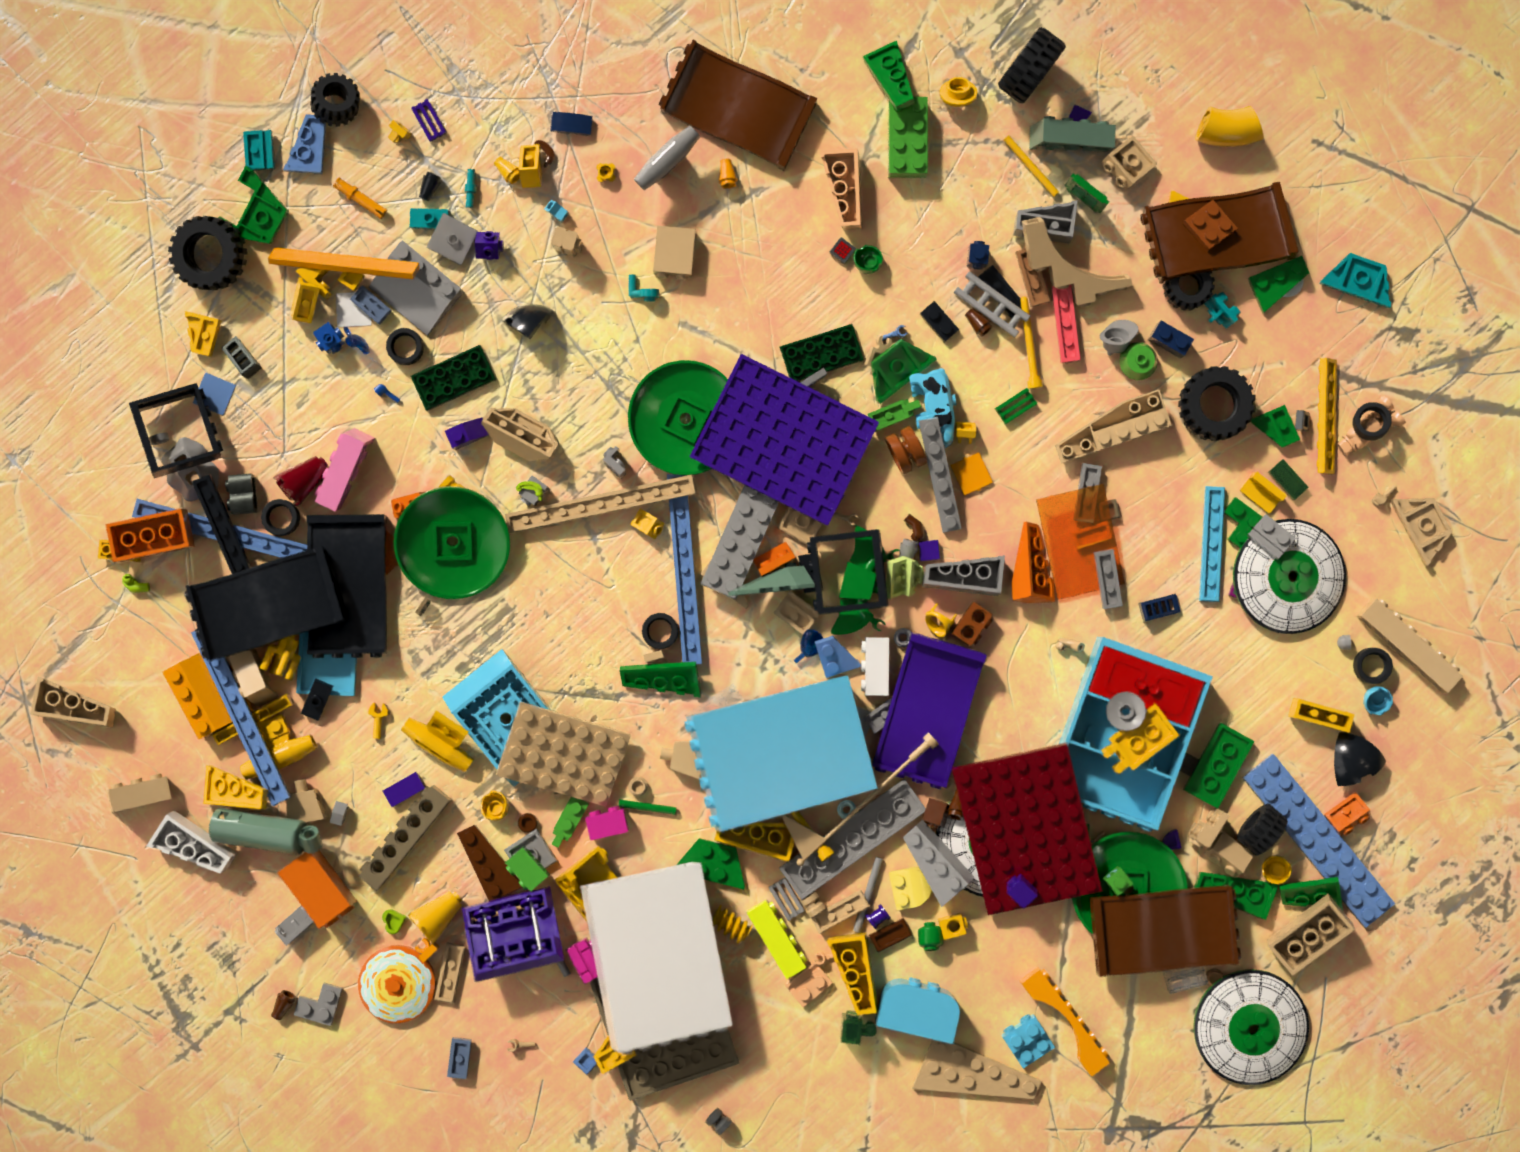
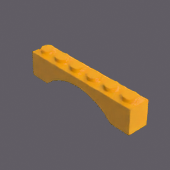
[1019,967,1110,1077]

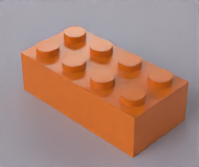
[105,508,195,562]

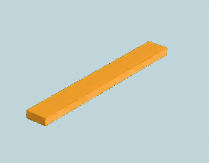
[268,247,420,279]

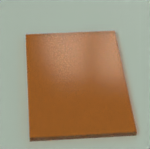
[1036,484,1125,600]

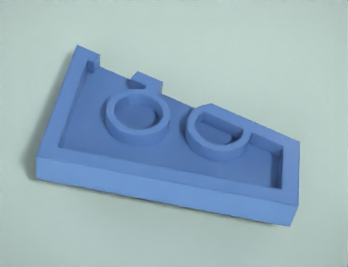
[283,114,326,174]

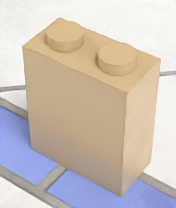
[653,225,696,280]

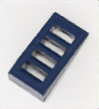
[1138,594,1181,622]

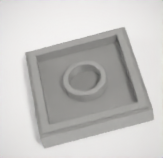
[504,829,558,869]

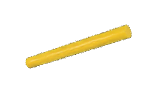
[1003,135,1059,197]

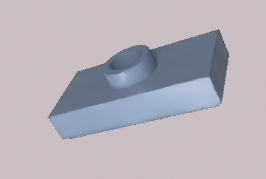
[350,285,392,325]

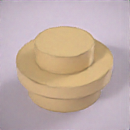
[628,777,648,796]

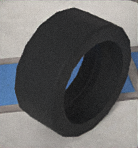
[386,328,424,365]
[1352,402,1392,441]
[261,499,300,536]
[642,613,678,649]
[1353,647,1393,684]

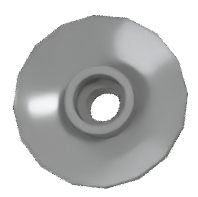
[1106,692,1146,731]

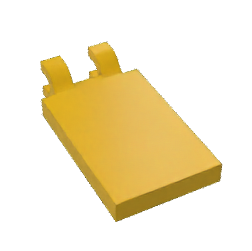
[1101,704,1179,774]

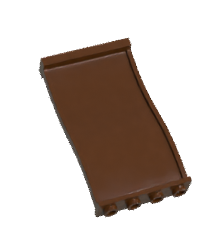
[659,39,817,171]
[1140,182,1299,284]
[1089,885,1241,977]

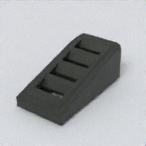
[222,336,262,379]

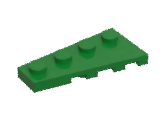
[1194,872,1279,920]

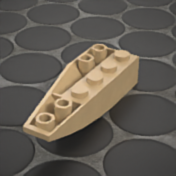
[1055,389,1172,463]

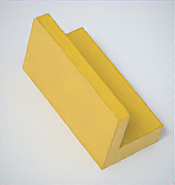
[291,277,320,324]
[1240,471,1287,514]

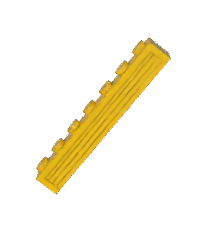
[212,693,293,745]

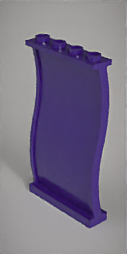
[872,632,987,789]

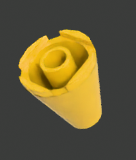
[408,891,462,944]

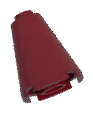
[273,456,328,507]

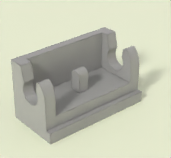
[274,905,314,946]

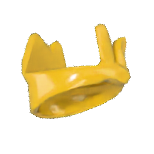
[925,603,957,637]

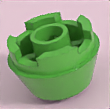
[1119,342,1158,380]

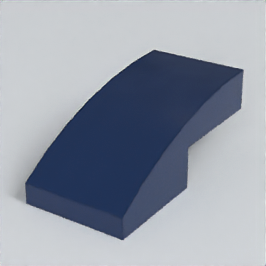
[550,112,592,136]

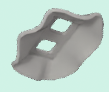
[161,437,219,501]

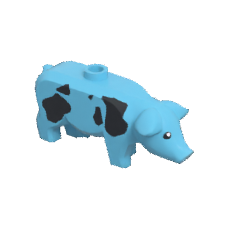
[909,368,957,448]

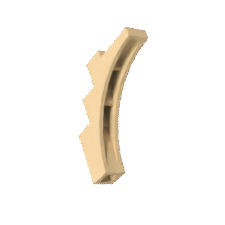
[1022,217,1132,307]

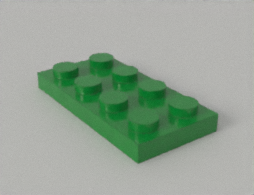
[1183,722,1255,809]

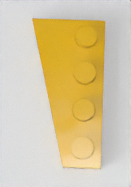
[203,765,268,809]

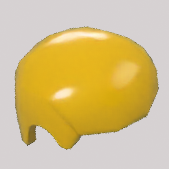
[480,791,510,821]
[1262,855,1292,885]

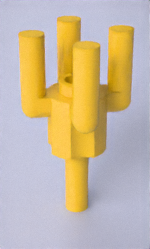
[260,635,301,681]

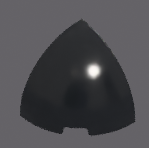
[501,304,554,340]
[1334,732,1386,786]

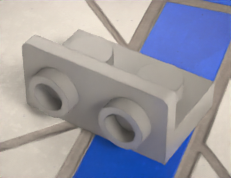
[603,446,626,479]

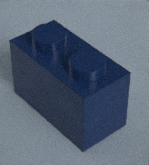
[1148,320,1194,359]

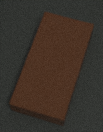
[869,918,912,952]

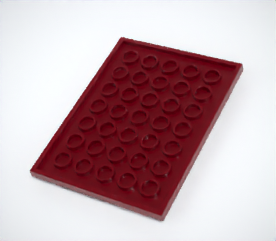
[952,742,1102,916]

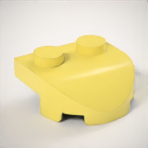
[889,867,933,910]

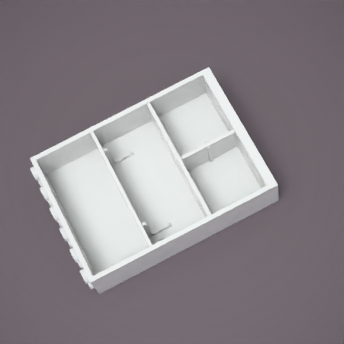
[580,862,732,1055]

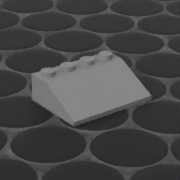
[369,240,464,336]

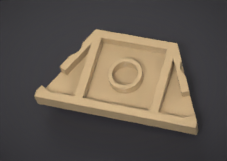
[1391,498,1452,566]

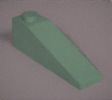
[728,563,815,596]

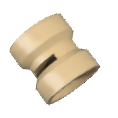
[800,891,826,918]

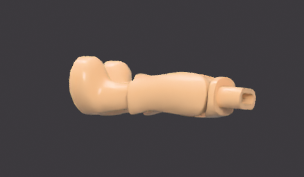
[1337,395,1406,456]

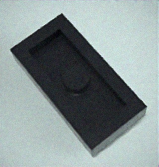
[920,301,959,343]

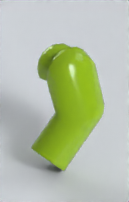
[122,574,150,593]

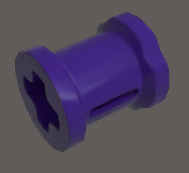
[865,904,891,930]

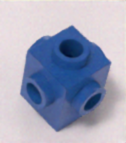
[313,322,345,354]

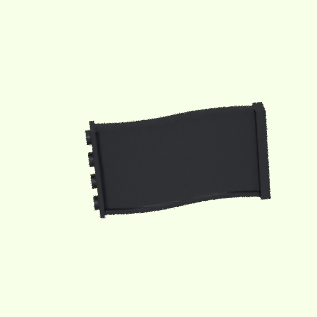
[307,514,387,658]
[184,546,346,662]

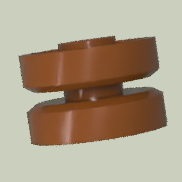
[885,426,927,475]

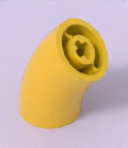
[1195,106,1264,147]

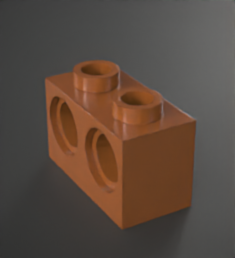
[951,601,993,646]

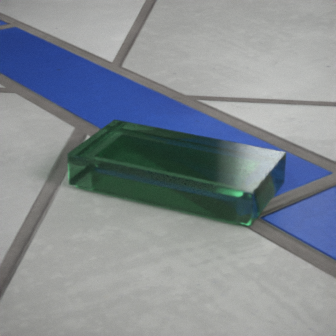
[1268,459,1309,500]

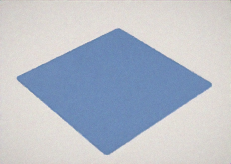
[193,373,236,415]

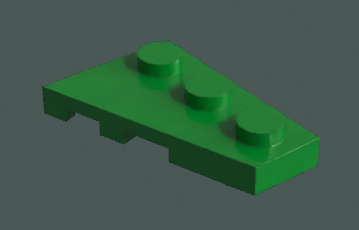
[1248,256,1309,314]
[1279,877,1343,911]

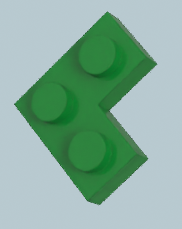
[1224,497,1262,549]

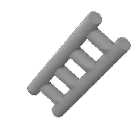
[954,271,1031,338]

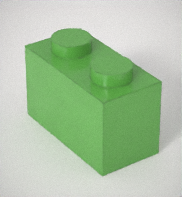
[505,845,550,892]

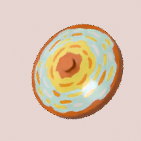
[358,945,436,1023]

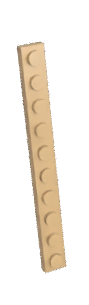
[505,475,696,533]

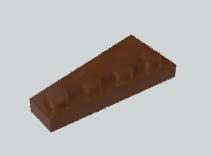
[457,825,522,901]

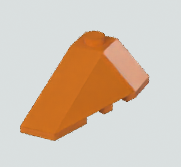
[1012,521,1055,603]

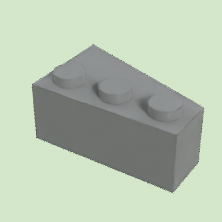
[1013,200,1078,244]

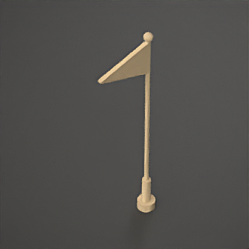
[781,733,939,866]

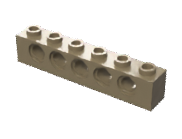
[358,785,452,891]

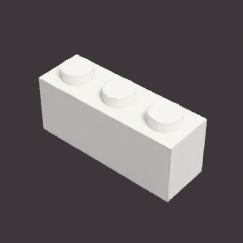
[861,637,889,696]

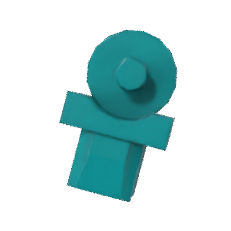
[1204,292,1241,329]

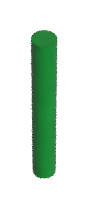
[618,799,676,815]

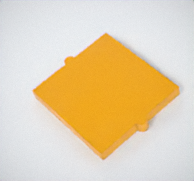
[950,452,993,496]

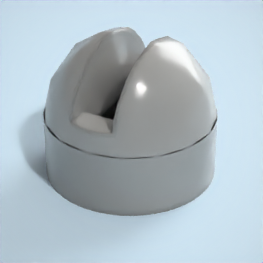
[1337,635,1351,650]

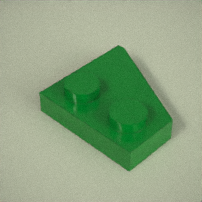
[1251,405,1300,447]

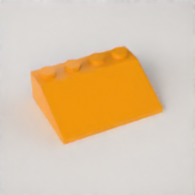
[162,653,254,740]

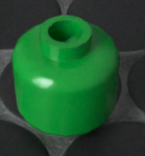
[918,922,944,951]

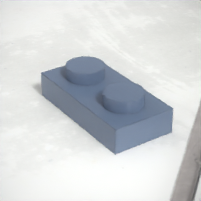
[447,1037,472,1079]

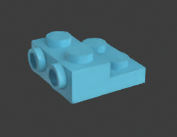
[1001,1014,1055,1068]

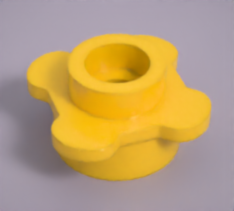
[596,163,616,182]

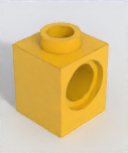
[938,913,968,940]

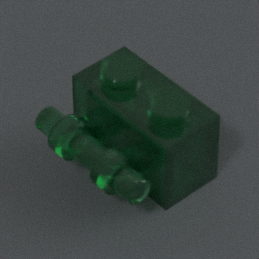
[839,1010,877,1045]

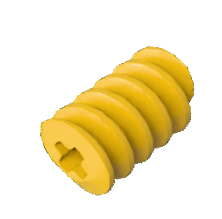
[712,904,753,944]

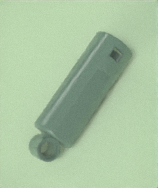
[209,808,322,855]

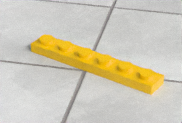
[1317,358,1337,474]

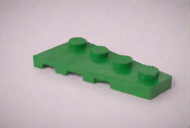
[863,40,914,112]
[620,662,701,698]

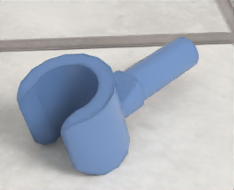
[882,325,908,341]

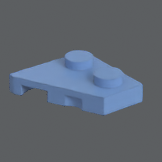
[814,636,861,678]

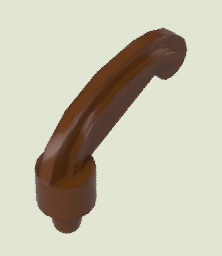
[534,140,555,168]

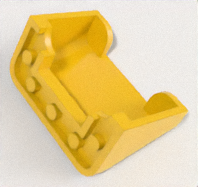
[555,846,617,922]

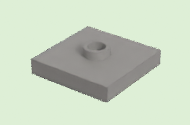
[426,213,478,265]

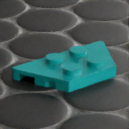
[1319,253,1391,308]

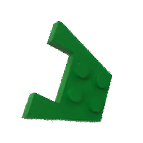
[218,165,289,244]

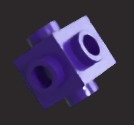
[475,231,504,260]

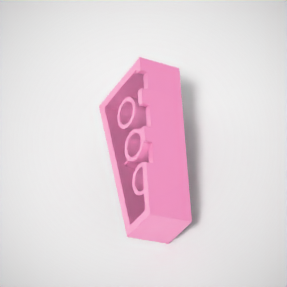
[315,428,375,512]

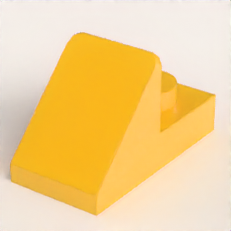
[296,268,332,300]

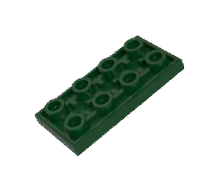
[779,324,864,381]
[410,345,496,411]

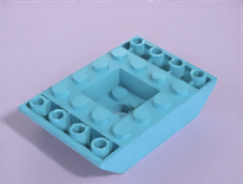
[442,649,552,787]

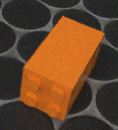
[278,850,357,929]

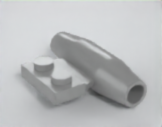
[634,126,700,191]

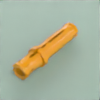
[333,177,388,219]

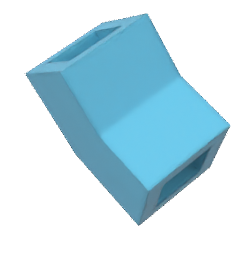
[544,200,569,223]

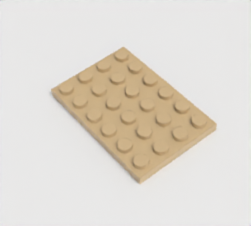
[496,702,631,807]

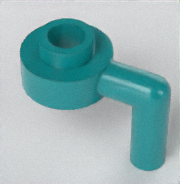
[628,275,659,302]

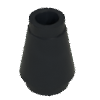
[418,171,441,201]

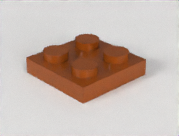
[1183,200,1238,252]

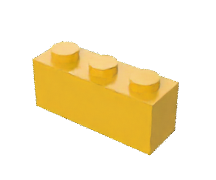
[1288,698,1355,733]

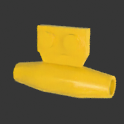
[401,710,474,772]
[240,714,317,780]

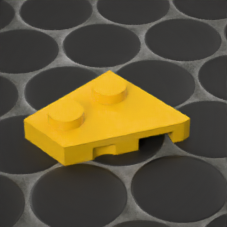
[185,311,222,357]
[593,1036,637,1074]

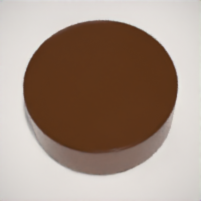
[518,813,538,833]

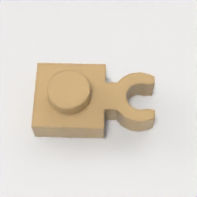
[865,335,892,367]

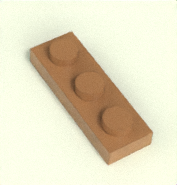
[1015,249,1050,307]

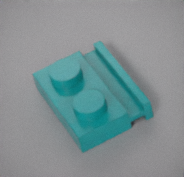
[243,130,275,171]

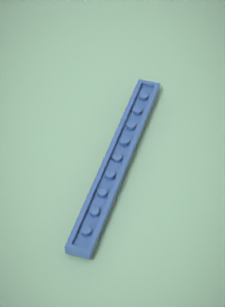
[667,474,702,664]
[132,499,307,558]
[191,631,291,806]

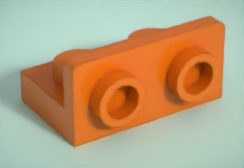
[753,542,795,576]
[1324,792,1371,836]

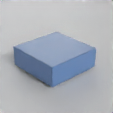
[573,1047,597,1075]

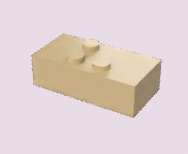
[1267,894,1355,976]

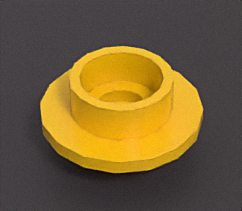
[939,77,977,107]

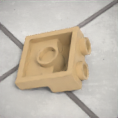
[1102,136,1157,190]
[1188,808,1230,848]

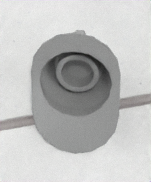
[1099,320,1138,356]

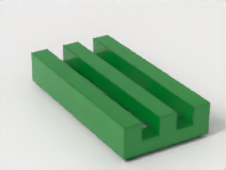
[995,388,1037,424]

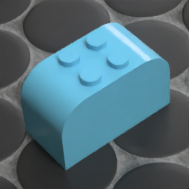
[875,977,960,1044]

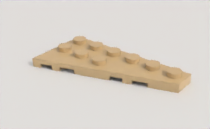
[912,1039,1041,1099]

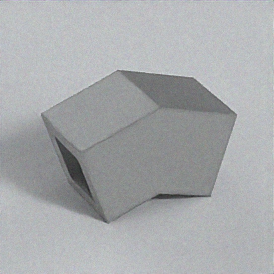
[330,801,349,826]

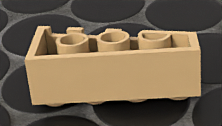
[30,676,116,728]

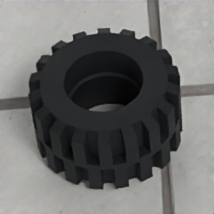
[310,73,360,127]
[1163,271,1215,310]
[1237,804,1288,856]

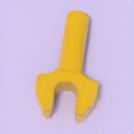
[368,703,389,739]

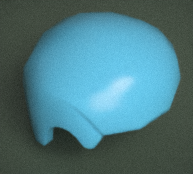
[1363,686,1393,716]

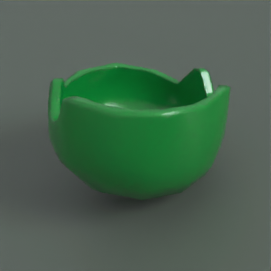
[853,245,883,274]

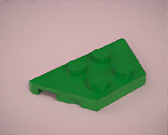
[871,339,937,404]
[676,838,745,890]

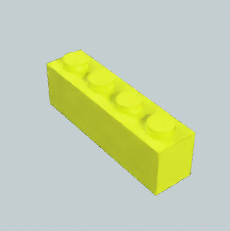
[747,899,807,980]

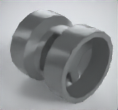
[705,1108,732,1135]

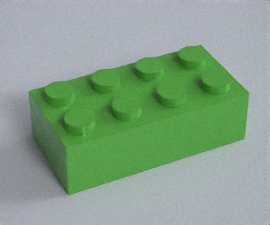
[888,97,928,178]

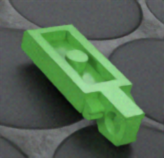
[867,399,921,432]
[552,797,589,848]

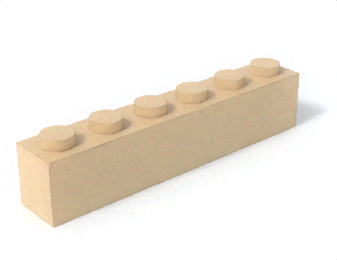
[1357,598,1463,693]

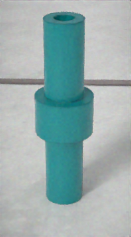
[464,169,476,208]

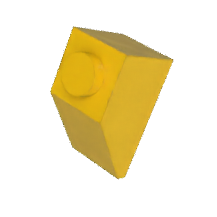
[518,144,542,188]

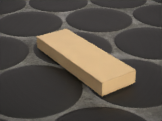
[811,890,870,934]
[434,942,466,1004]

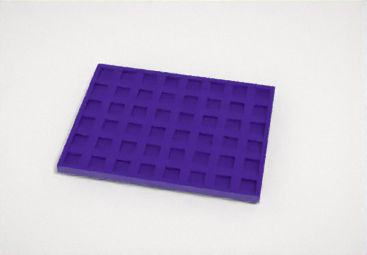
[689,354,879,526]

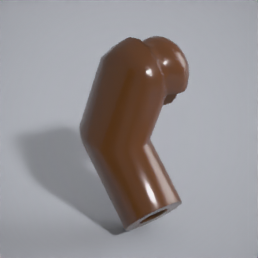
[904,513,924,542]

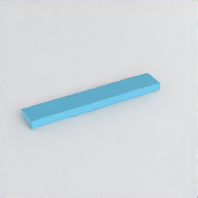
[1199,486,1225,602]

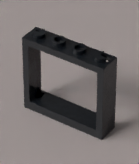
[129,383,224,479]
[807,529,889,615]

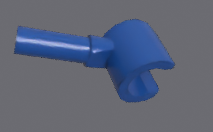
[374,384,400,403]

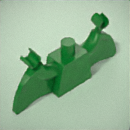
[831,526,900,635]

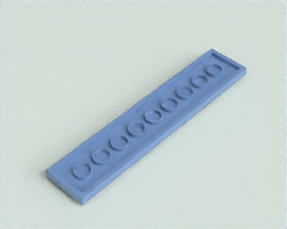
[1242,754,1395,928]

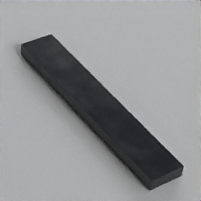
[192,474,252,574]

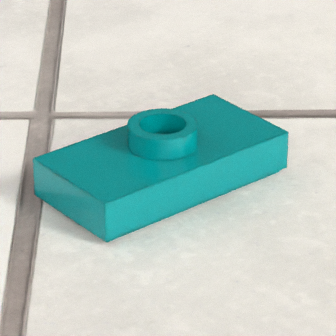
[410,208,449,229]

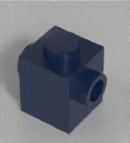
[967,241,990,270]

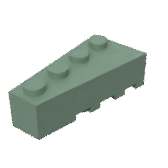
[1029,116,1116,152]

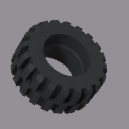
[998,27,1066,104]
[168,216,247,290]
[1178,366,1256,441]

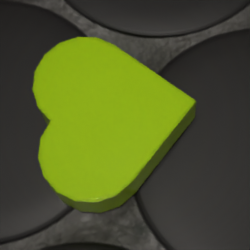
[382,909,407,935]

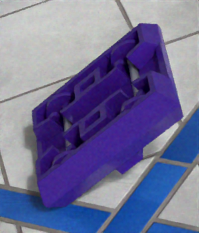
[462,886,565,983]

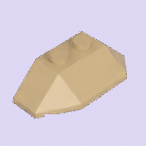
[481,408,558,461]

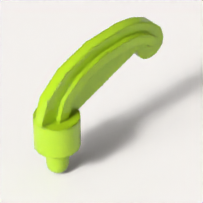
[516,481,543,501]

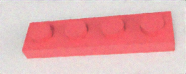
[1051,284,1080,363]

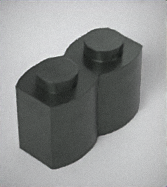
[225,473,257,515]

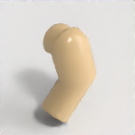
[1055,638,1085,652]

